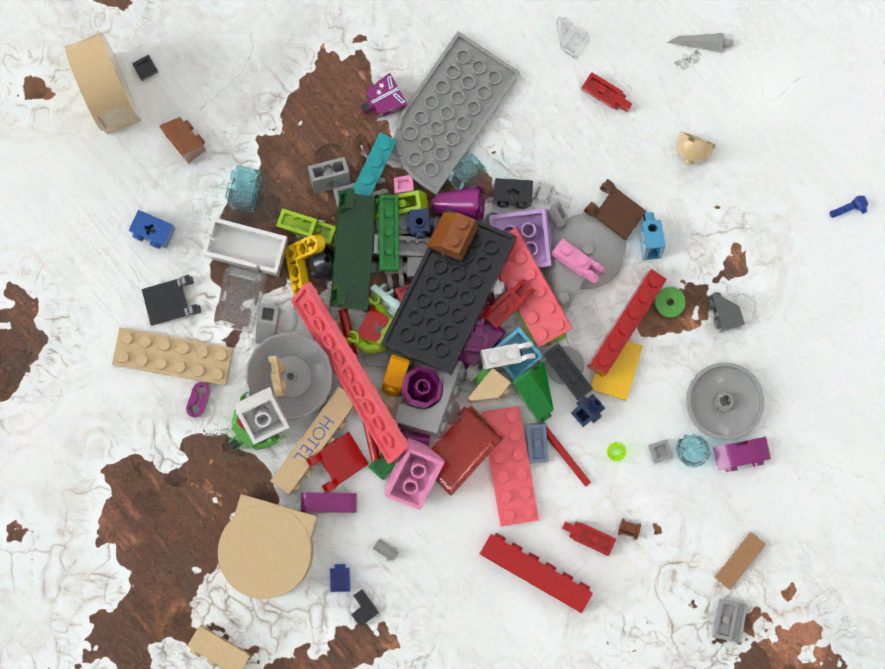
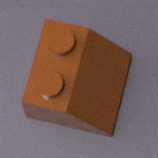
[159,117,206,164]
[427,212,478,261]

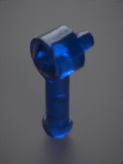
[829,195,869,218]

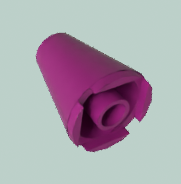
[432,186,485,222]

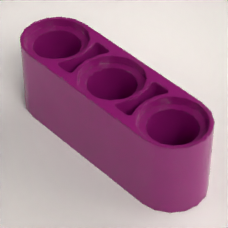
[459,322,506,370]
[300,493,357,513]

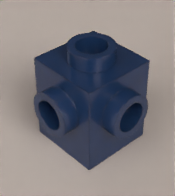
[406,208,434,239]
[571,394,605,427]

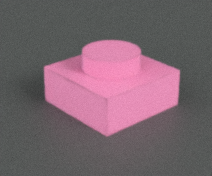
[394,175,415,195]

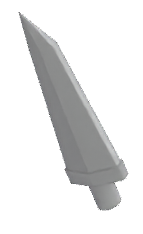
[666,33,733,52]

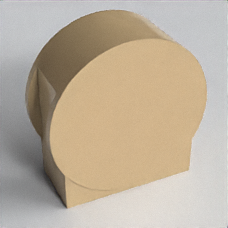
[65,31,141,134]
[218,494,319,599]

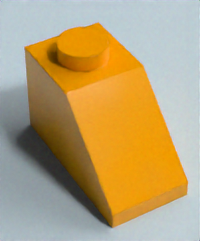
[381,355,410,397]

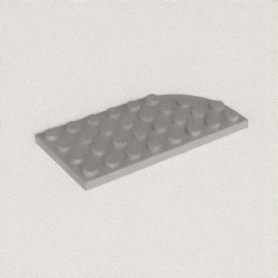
[396,31,520,196]

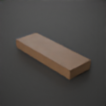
[714,532,766,590]

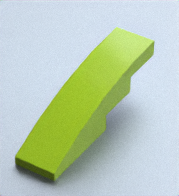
[276,208,337,248]

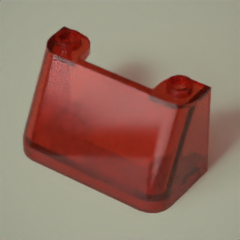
[431,405,506,496]

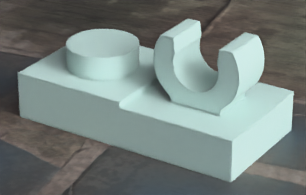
[370,283,401,317]

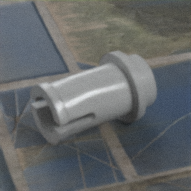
[373,539,399,562]

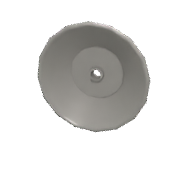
[245,332,333,420]

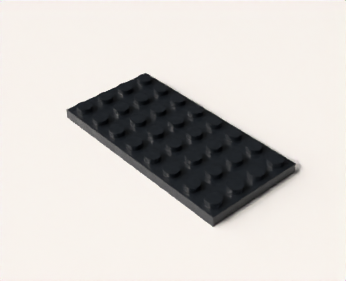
[381,208,517,376]

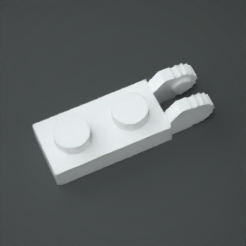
[480,342,536,370]

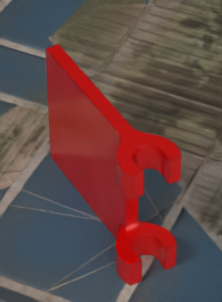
[306,431,369,493]

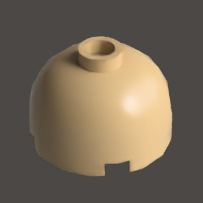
[676,132,716,165]

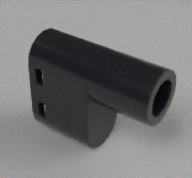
[351,589,379,626]

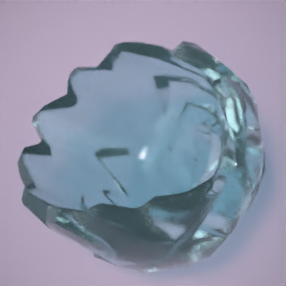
[676,434,711,468]

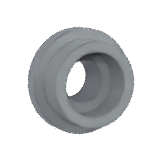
[465,364,481,382]

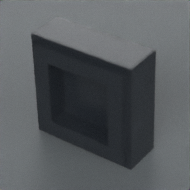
[132,54,158,81]

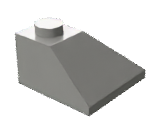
[543,257,585,309]

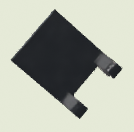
[142,275,202,326]

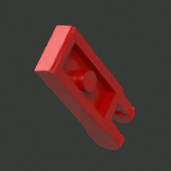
[483,279,535,329]

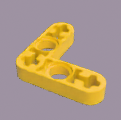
[285,235,325,296]

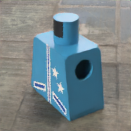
[639,212,666,260]

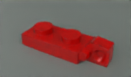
[581,72,632,112]
[561,521,616,556]

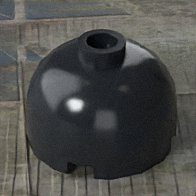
[309,245,334,282]

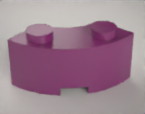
[713,437,771,472]

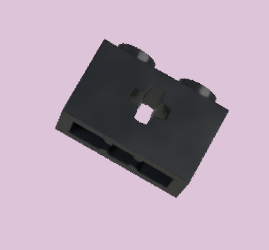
[493,178,533,209]

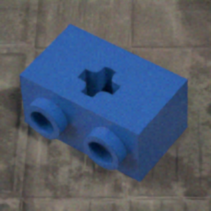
[129,210,176,249]

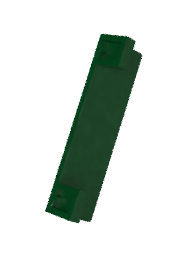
[330,188,377,311]

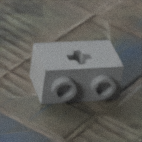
[308,157,351,194]

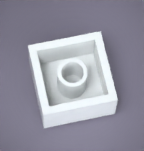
[235,387,289,444]

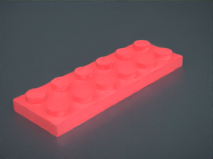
[500,228,573,347]
[482,406,539,527]

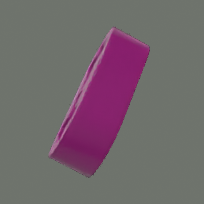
[186,382,211,418]

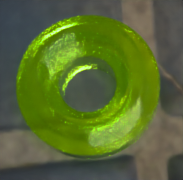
[607,442,626,461]

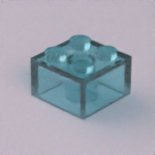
[225,165,263,214]

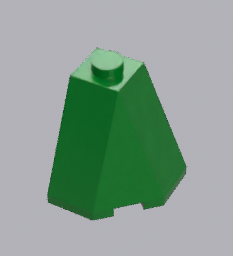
[510,361,554,422]

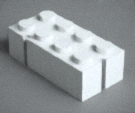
[202,217,289,277]

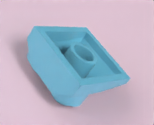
[493,327,543,380]

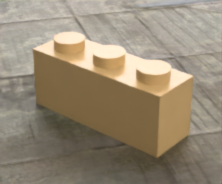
[187,625,252,669]

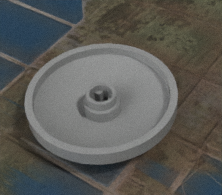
[551,213,625,289]
[686,362,764,440]

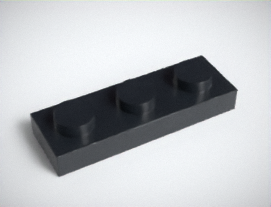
[543,343,593,401]

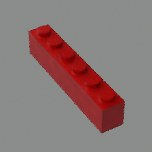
[586,269,667,377]
[479,533,593,613]

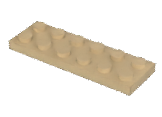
[112,327,233,386]

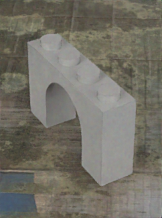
[395,361,466,439]

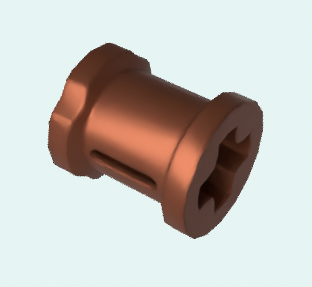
[618,518,641,540]

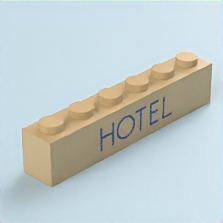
[270,387,356,495]

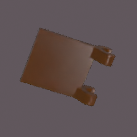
[584,179,646,240]

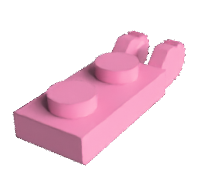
[551,239,605,283]

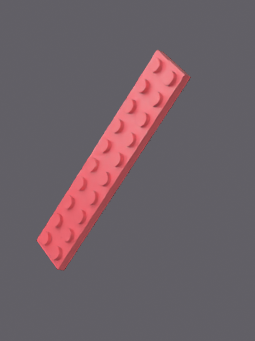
[291,281,410,464]

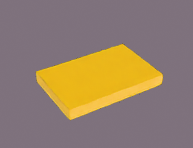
[591,334,643,401]

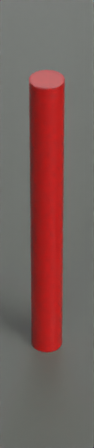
[542,422,591,487]

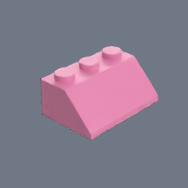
[385,438,445,510]

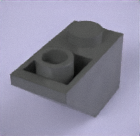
[708,293,745,333]

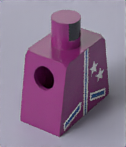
[360,73,407,118]

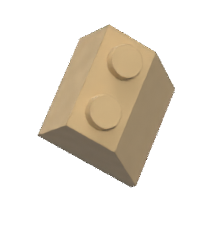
[467,368,511,403]

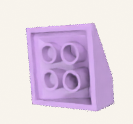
[489,208,552,267]

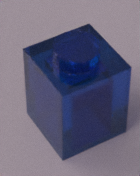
[330,564,351,592]

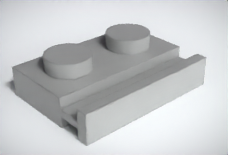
[712,598,748,643]

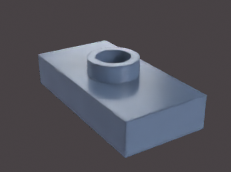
[526,422,549,463]

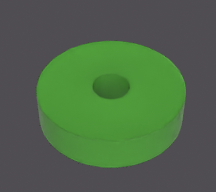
[654,287,686,318]
[473,368,491,385]

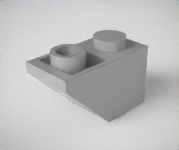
[255,303,281,344]

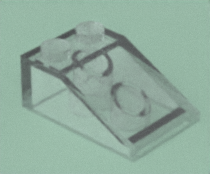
[215,264,267,334]

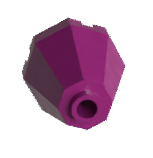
[401,366,443,409]

